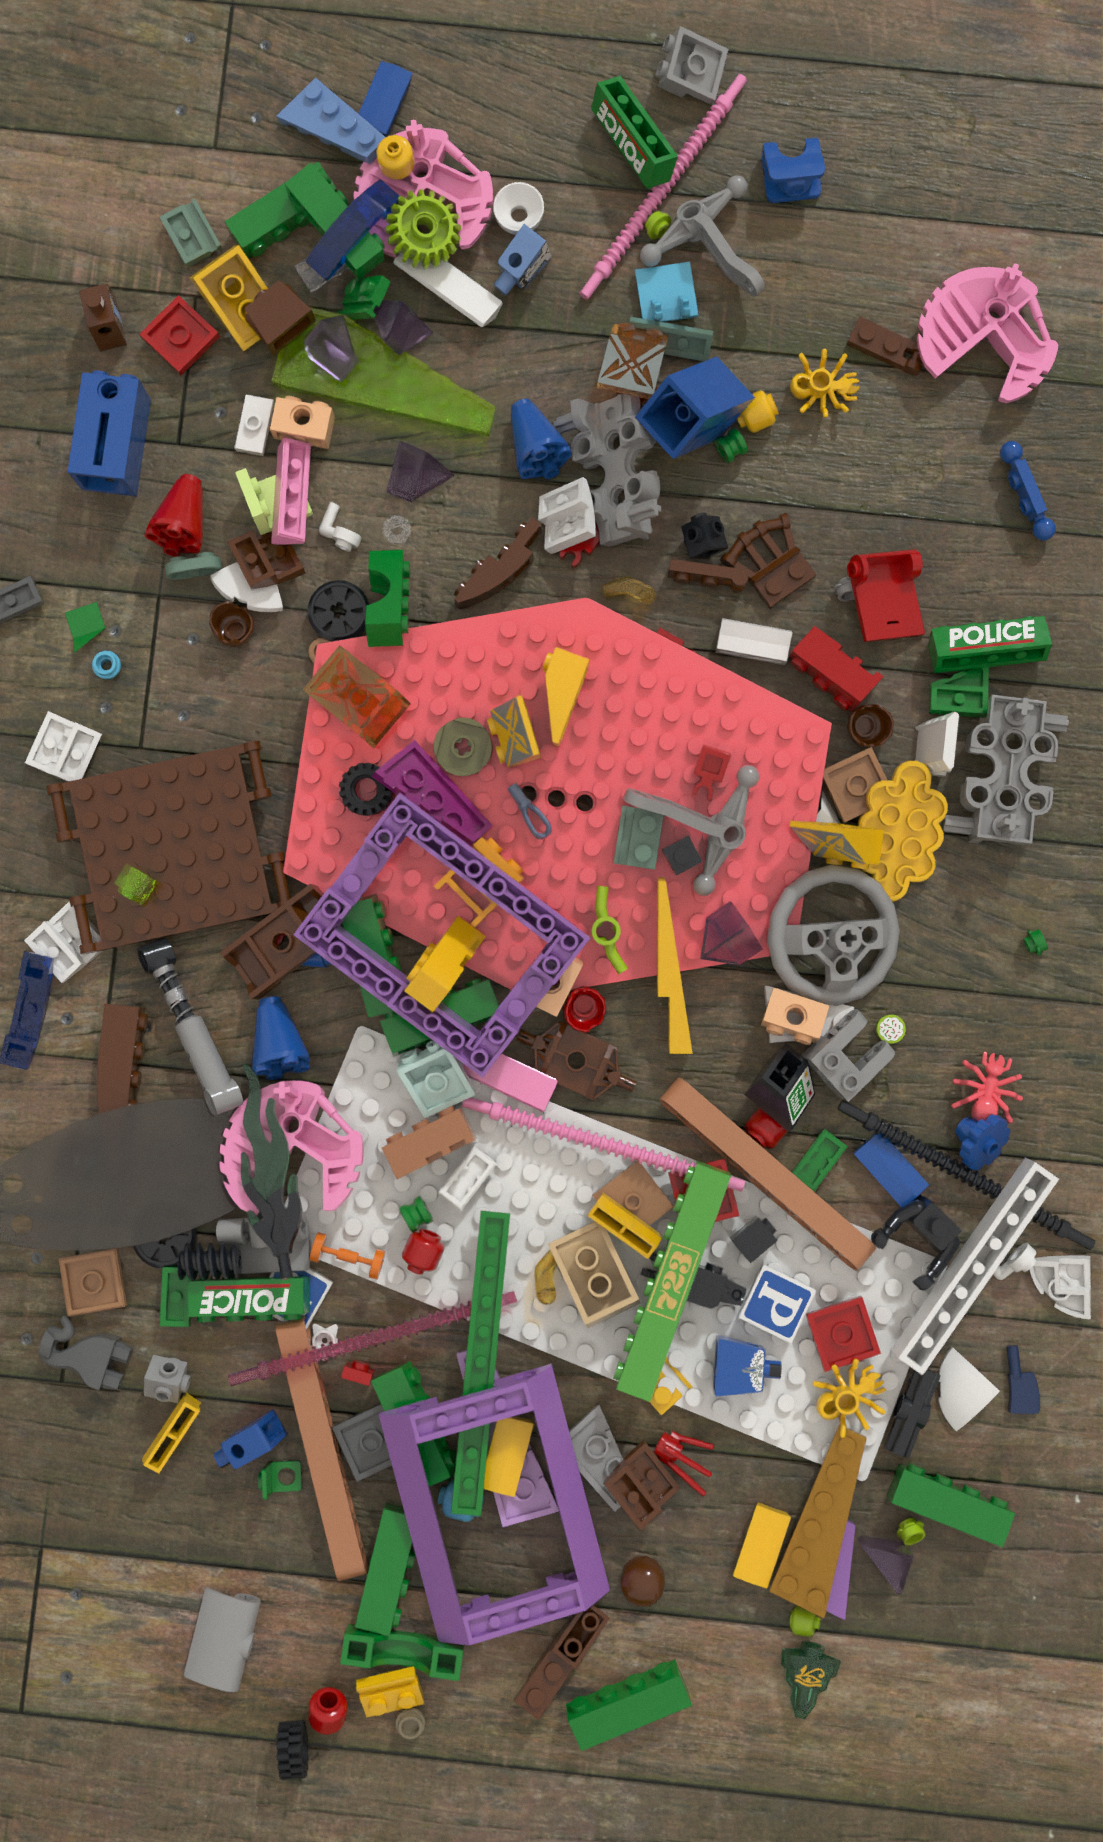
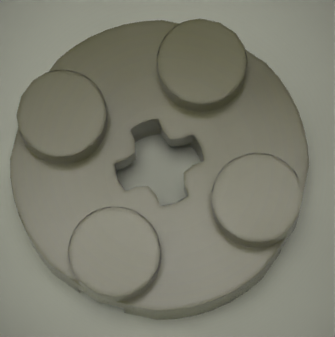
[434,718,493,777]

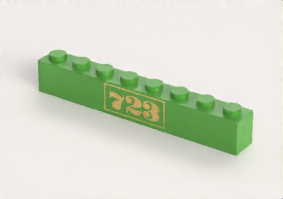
[613,1161,731,1402]

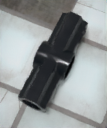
[884,1369,941,1458]

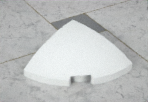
[210,562,283,612]
[1030,1255,1091,1319]
[938,1347,1000,1431]

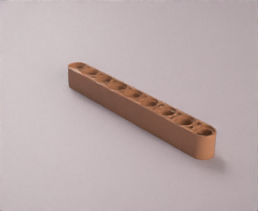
[659,1078,876,1271]
[276,1316,368,1581]

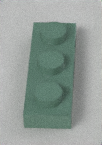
[625,317,713,361]

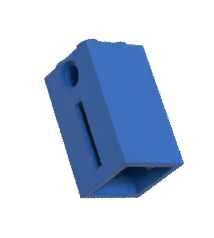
[635,357,755,459]
[67,371,151,497]

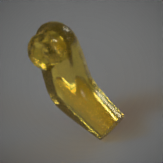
[601,576,656,605]
[534,1250,557,1305]

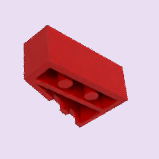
[789,626,884,713]

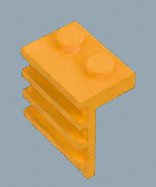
[434,837,525,927]

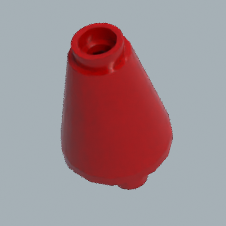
[144,474,203,557]

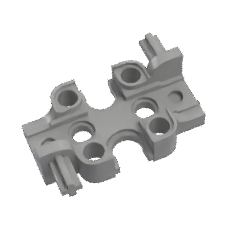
[553,392,661,547]
[942,695,1069,845]

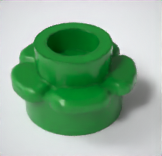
[1023,929,1048,956]

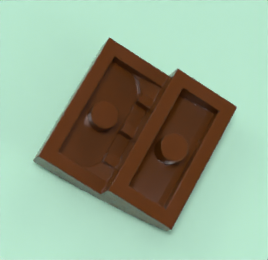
[228,530,305,589]
[603,1441,681,1530]

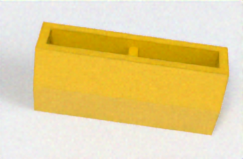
[587,1193,663,1259]
[142,1393,201,1473]
[484,1416,534,1497]
[733,1502,791,1588]

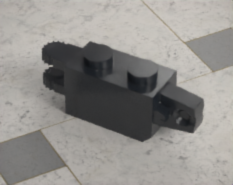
[641,1252,747,1309]

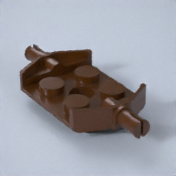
[516,1021,637,1100]

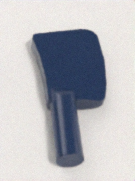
[1006,1345,1040,1414]

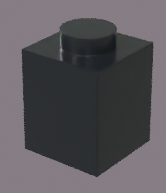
[662,836,702,876]
[729,1216,778,1263]

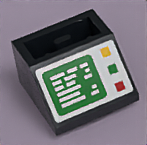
[744,1043,815,1132]

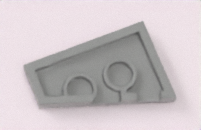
[569,1403,623,1511]

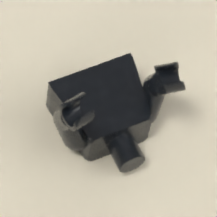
[871,1194,962,1291]

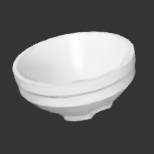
[493,182,544,235]

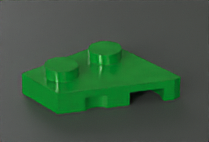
[929,667,989,718]

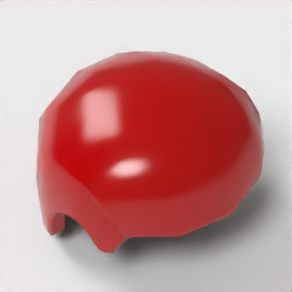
[562,987,606,1033]

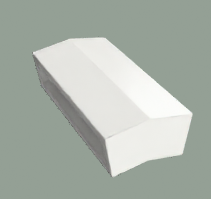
[715,618,792,665]

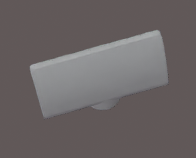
[216,1213,310,1274]
[184,1587,261,1692]

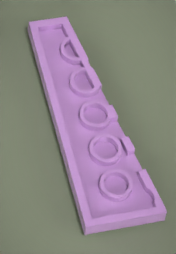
[456,1349,559,1527]

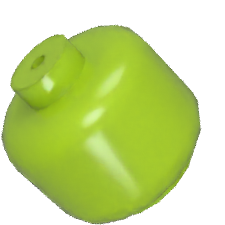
[790,1606,821,1637]

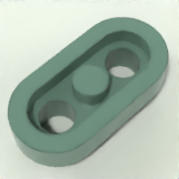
[165,552,222,580]

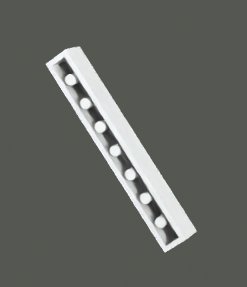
[891,1157,1059,1375]

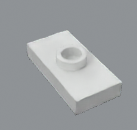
[235,395,275,456]
[438,1146,497,1210]

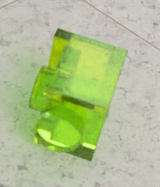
[114,863,158,906]

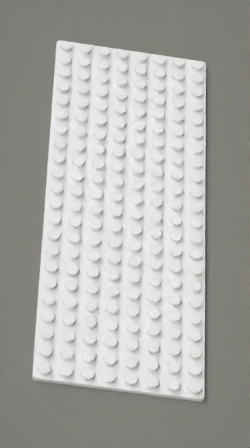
[285,1026,947,1481]

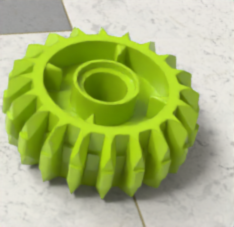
[385,189,461,270]

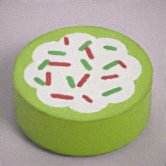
[875,1015,906,1044]

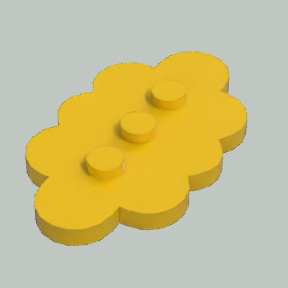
[858,761,948,902]

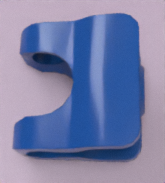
[762,137,825,203]

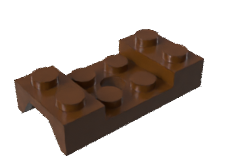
[220,884,344,1000]

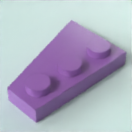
[826,1520,855,1620]

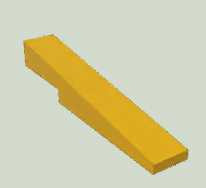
[657,877,693,1054]

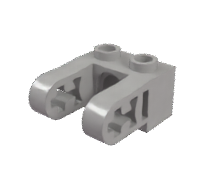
[801,1009,895,1102]

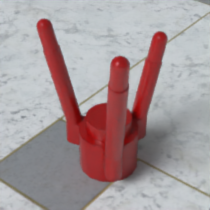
[653,1430,714,1496]

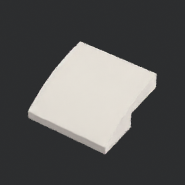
[538,477,595,554]
[25,711,102,782]
[24,902,102,983]

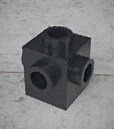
[681,513,728,559]

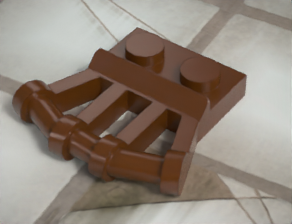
[720,513,817,609]

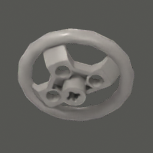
[767,864,900,1006]

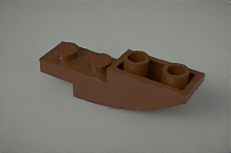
[454,517,542,609]
[513,1605,610,1720]

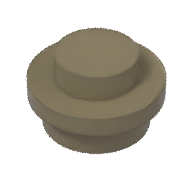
[396,1708,425,1739]

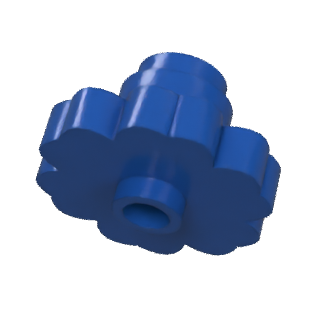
[955,1114,1010,1171]

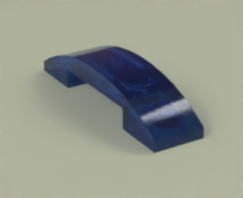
[306,179,400,282]
[0,951,54,1070]

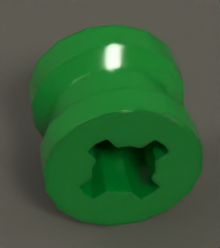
[714,428,748,464]
[399,1196,433,1233]

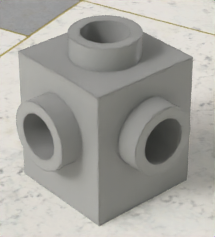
[144,1355,191,1403]

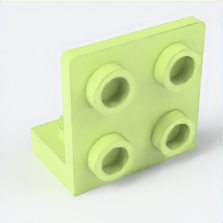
[235,468,313,535]

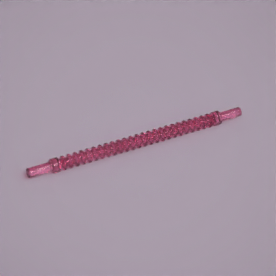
[228,1291,517,1386]

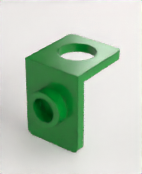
[258,1460,302,1500]

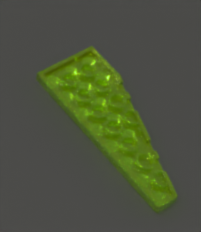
[271,307,496,437]

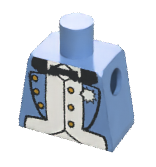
[493,224,552,296]

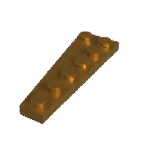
[769,1424,867,1618]

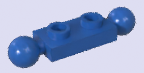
[1000,441,1056,541]

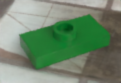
[791,1129,848,1192]

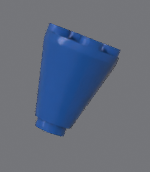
[511,399,572,479]
[252,996,310,1081]

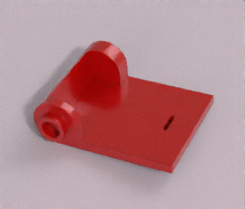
[847,549,925,642]

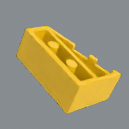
[404,916,486,1012]

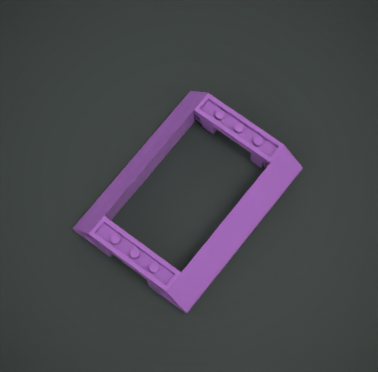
[293,793,591,1078]
[379,1364,610,1645]

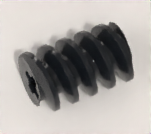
[178,1242,242,1280]

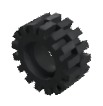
[339,763,393,816]
[276,1720,309,1780]

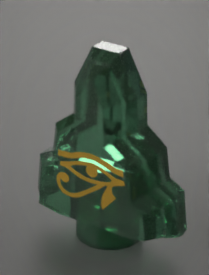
[781,1641,841,1719]

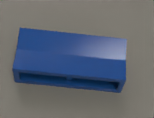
[358,61,413,137]
[853,1133,929,1207]

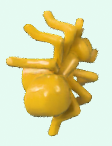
[790,349,860,418]
[812,1359,886,1438]

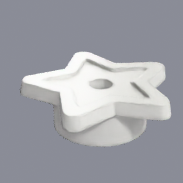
[312,1324,343,1361]

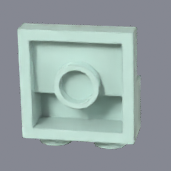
[397,1040,476,1119]

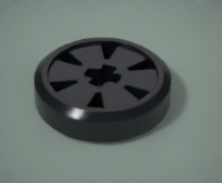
[308,580,369,642]
[132,1203,198,1268]

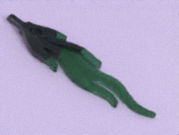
[241,1064,302,1280]

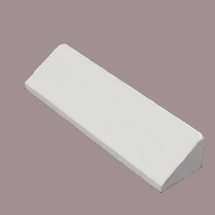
[393,252,502,327]

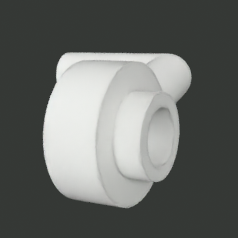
[319,502,362,552]
[993,1243,1036,1280]

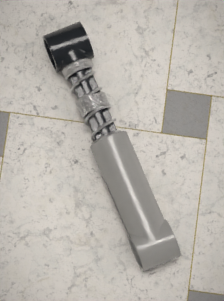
[137,938,243,1116]

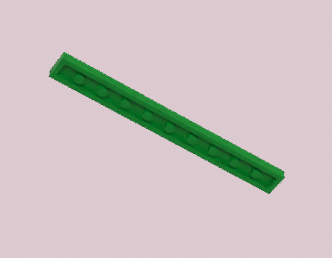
[451,1210,510,1516]

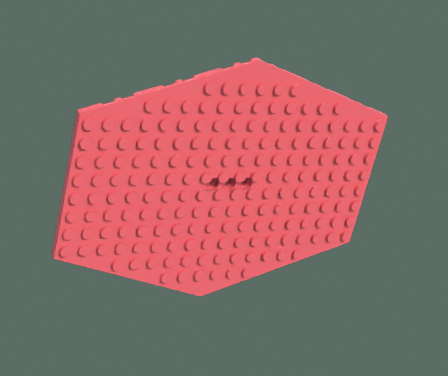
[283,598,832,990]

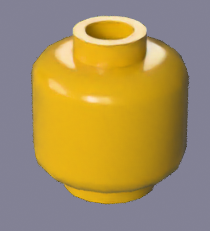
[376,135,415,180]
[737,390,779,433]

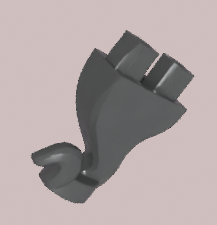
[38,1316,134,1391]

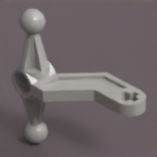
[640,175,766,297]
[623,765,760,896]

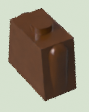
[244,280,316,356]

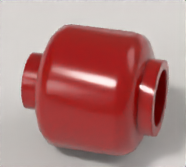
[745,1107,787,1149]
[402,1228,445,1275]
[308,1687,347,1735]

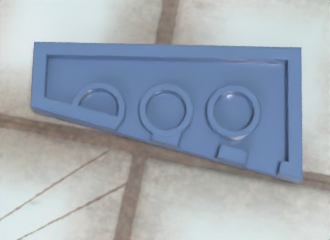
[276,78,386,164]

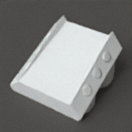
[915,712,959,777]

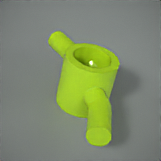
[592,886,628,974]

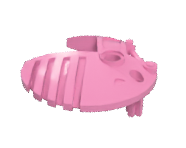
[354,120,493,258]
[917,264,1058,403]
[219,1081,364,1217]

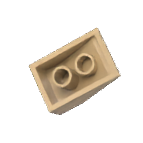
[548,1222,640,1329]

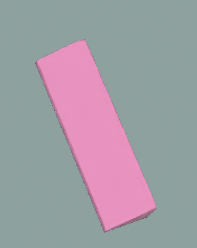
[271,437,311,545]
[463,1054,558,1113]

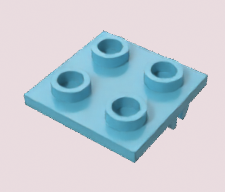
[635,262,698,322]

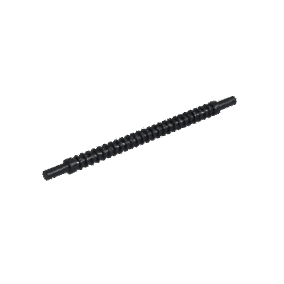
[837,1100,1095,1250]

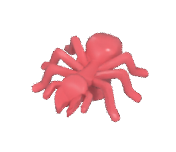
[951,1052,1023,1124]

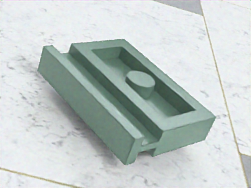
[160,198,223,269]
[613,806,664,870]

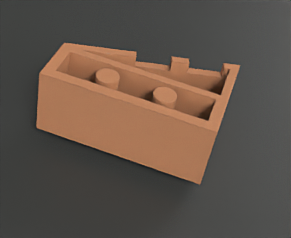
[382,1106,477,1179]

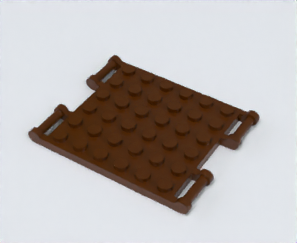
[46,741,291,955]

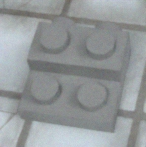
[656,26,729,105]

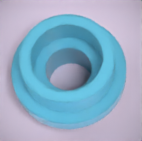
[92,651,121,679]

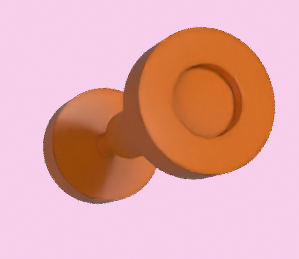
[309,1232,386,1280]

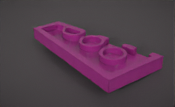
[372,740,493,846]

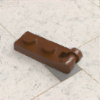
[846,316,922,376]
[668,559,748,593]

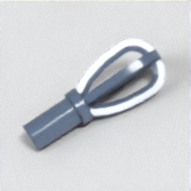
[507,783,552,839]

